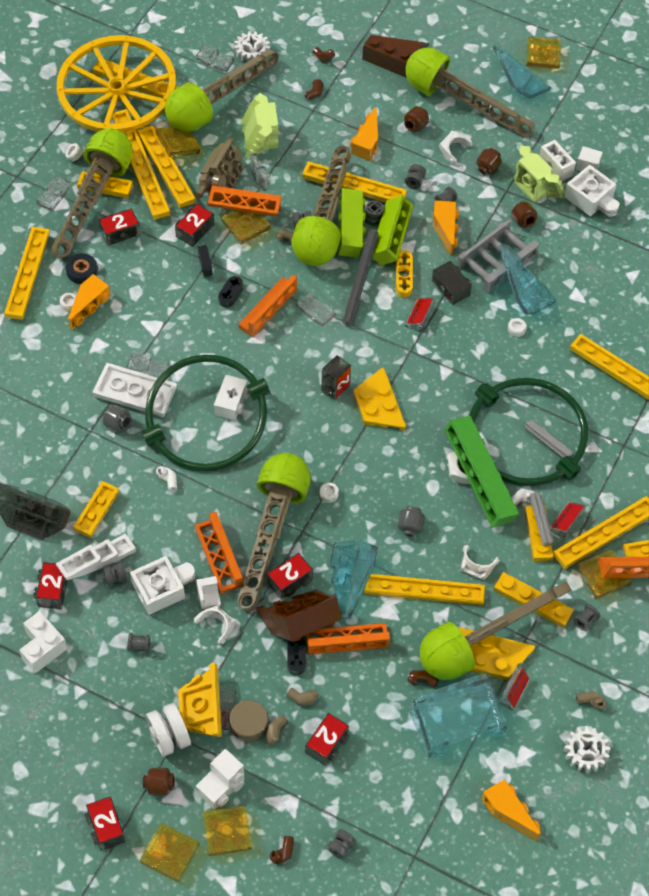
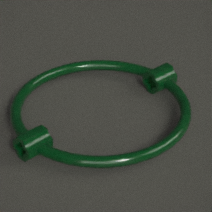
[141,354,270,471]
[469,378,588,486]

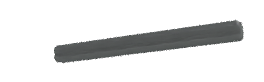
[342,229,379,326]

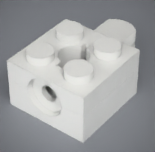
[564,165,620,217]
[130,556,195,615]

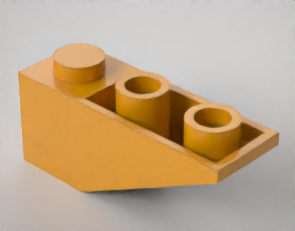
[350,108,378,161]
[433,200,459,255]
[68,274,110,330]
[481,779,541,841]

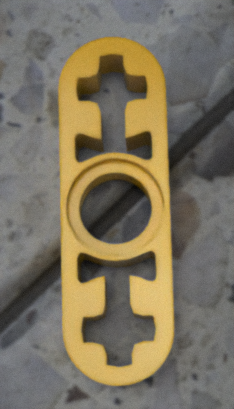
[396,250,413,298]

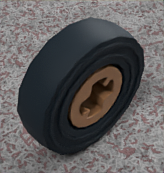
[65,253,98,284]

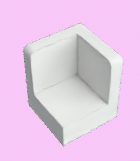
[576,147,603,171]
[196,576,221,610]

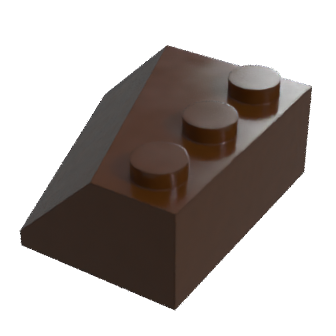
[362,35,429,78]
[256,590,342,642]

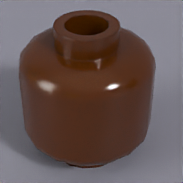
[404,106,429,132]
[476,148,502,175]
[511,201,537,228]
[143,768,175,796]

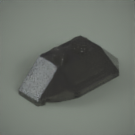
[0,483,71,540]

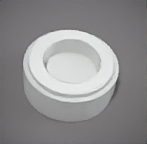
[66,143,83,161]
[60,293,76,311]
[508,318,527,337]
[319,483,339,503]

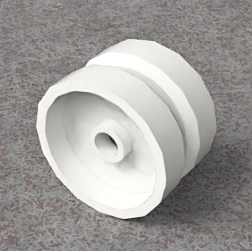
[145,703,191,757]

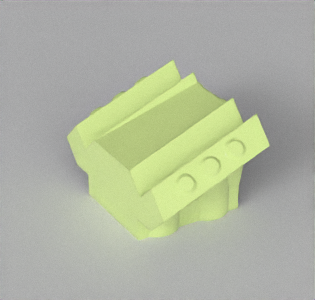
[240,93,278,161]
[514,145,565,202]

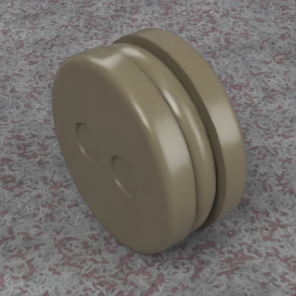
[229,700,268,742]

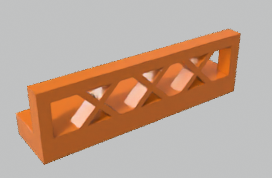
[208,185,282,217]
[239,275,298,337]
[194,512,243,594]
[598,556,649,578]
[306,623,390,655]

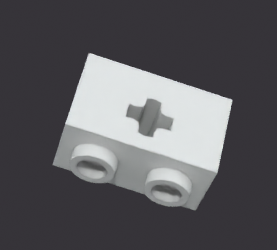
[539,140,576,181]
[214,375,249,421]

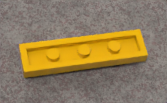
[493,572,574,628]

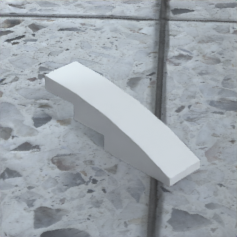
[56,534,136,580]

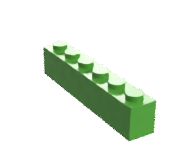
[444,416,519,528]

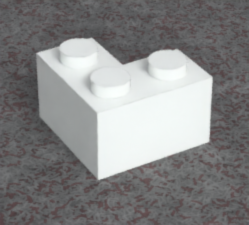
[19,611,67,674]
[196,749,245,810]

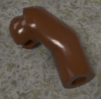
[312,47,335,63]
[304,79,324,100]
[407,670,439,688]
[270,836,294,864]

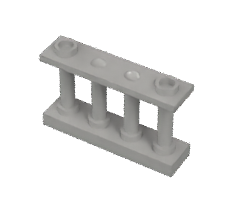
[457,219,540,294]

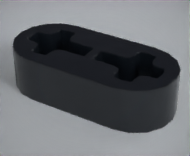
[198,245,213,277]
[218,276,243,308]
[287,637,306,676]

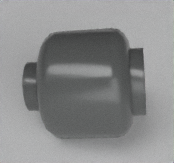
[103,405,132,432]
[397,506,425,537]

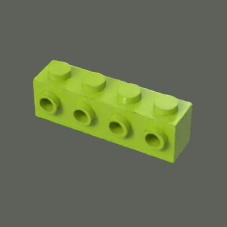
[338,188,366,258]
[372,195,413,266]

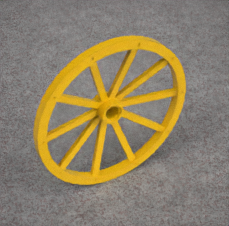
[57,35,176,133]

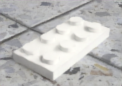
[92,363,177,417]

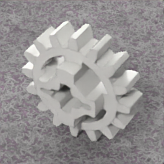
[234,31,270,62]
[564,726,610,773]

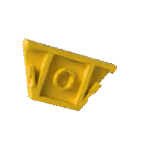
[353,368,406,431]
[459,627,535,680]
[178,662,222,737]

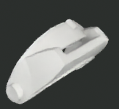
[439,131,472,164]
[446,452,471,485]
[460,545,500,580]
[194,605,236,645]

